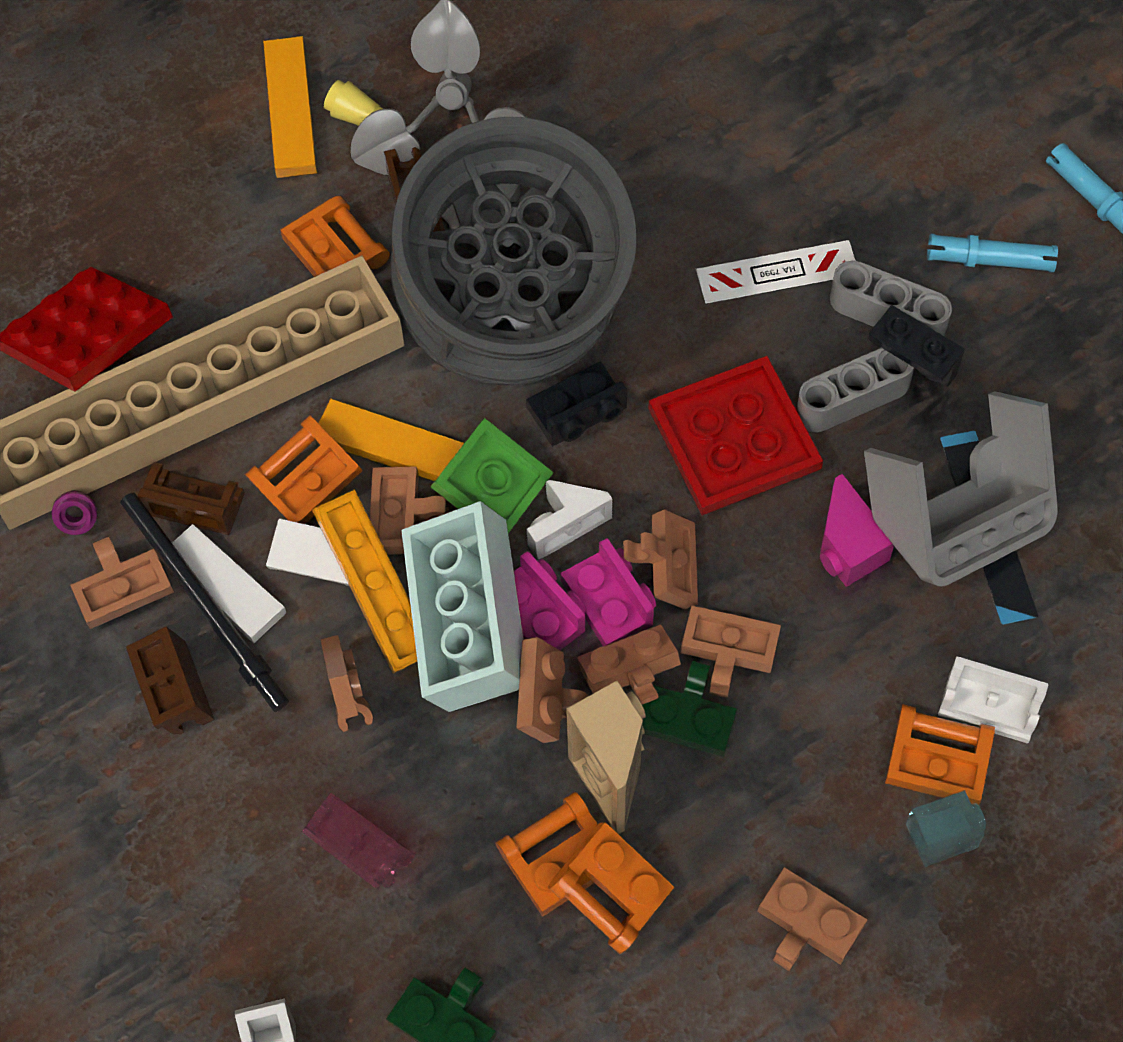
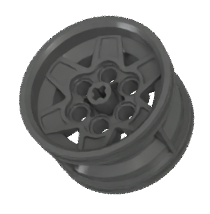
[391,117,636,385]

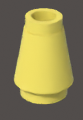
[324,80,383,126]

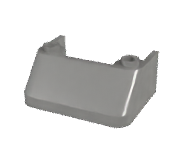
[864,391,1058,587]

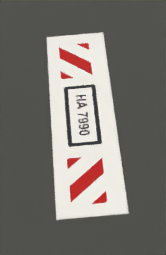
[696,240,856,304]

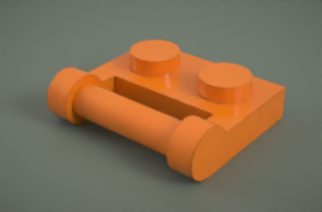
[280,196,390,277]
[245,415,363,524]
[885,704,995,807]
[495,792,598,917]
[548,822,674,954]

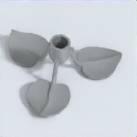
[351,0,527,175]

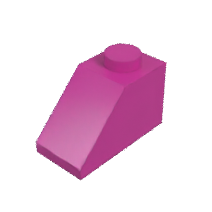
[820,474,894,587]

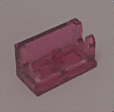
[302,793,416,889]

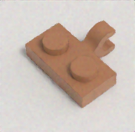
[370,467,449,555]
[623,509,698,610]
[70,537,174,629]
[681,605,781,698]
[577,625,681,705]
[320,635,373,732]
[517,637,588,743]
[757,867,868,971]

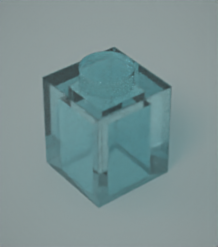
[906,790,986,867]

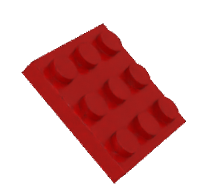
[0,267,173,392]
[648,356,823,515]

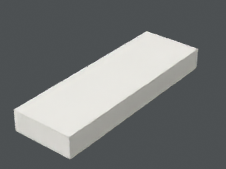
[172,524,286,643]

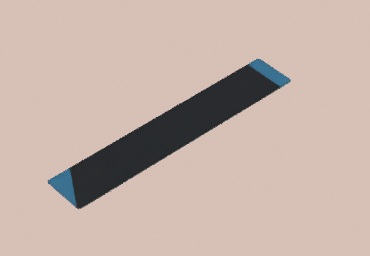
[940,431,1038,625]

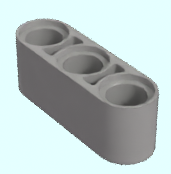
[830,260,952,336]
[796,348,914,433]

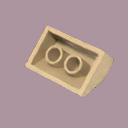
[566,681,646,834]

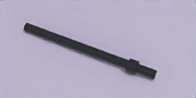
[120,492,289,712]

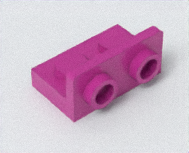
[560,538,657,646]
[514,551,586,651]

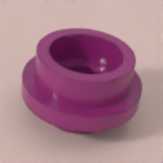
[52,491,97,535]

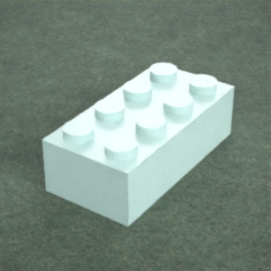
[401,501,524,712]

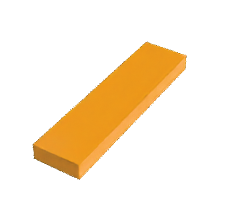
[263,36,317,178]
[319,398,464,481]
[313,490,417,674]

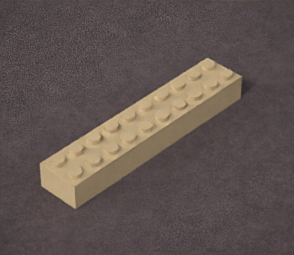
[0,256,404,530]

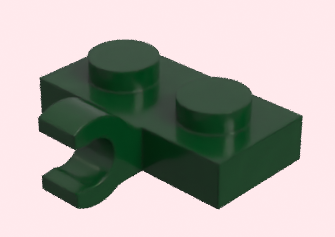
[642,661,737,757]
[386,967,497,1042]

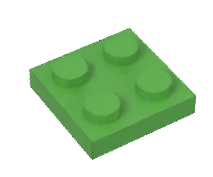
[431,418,554,533]

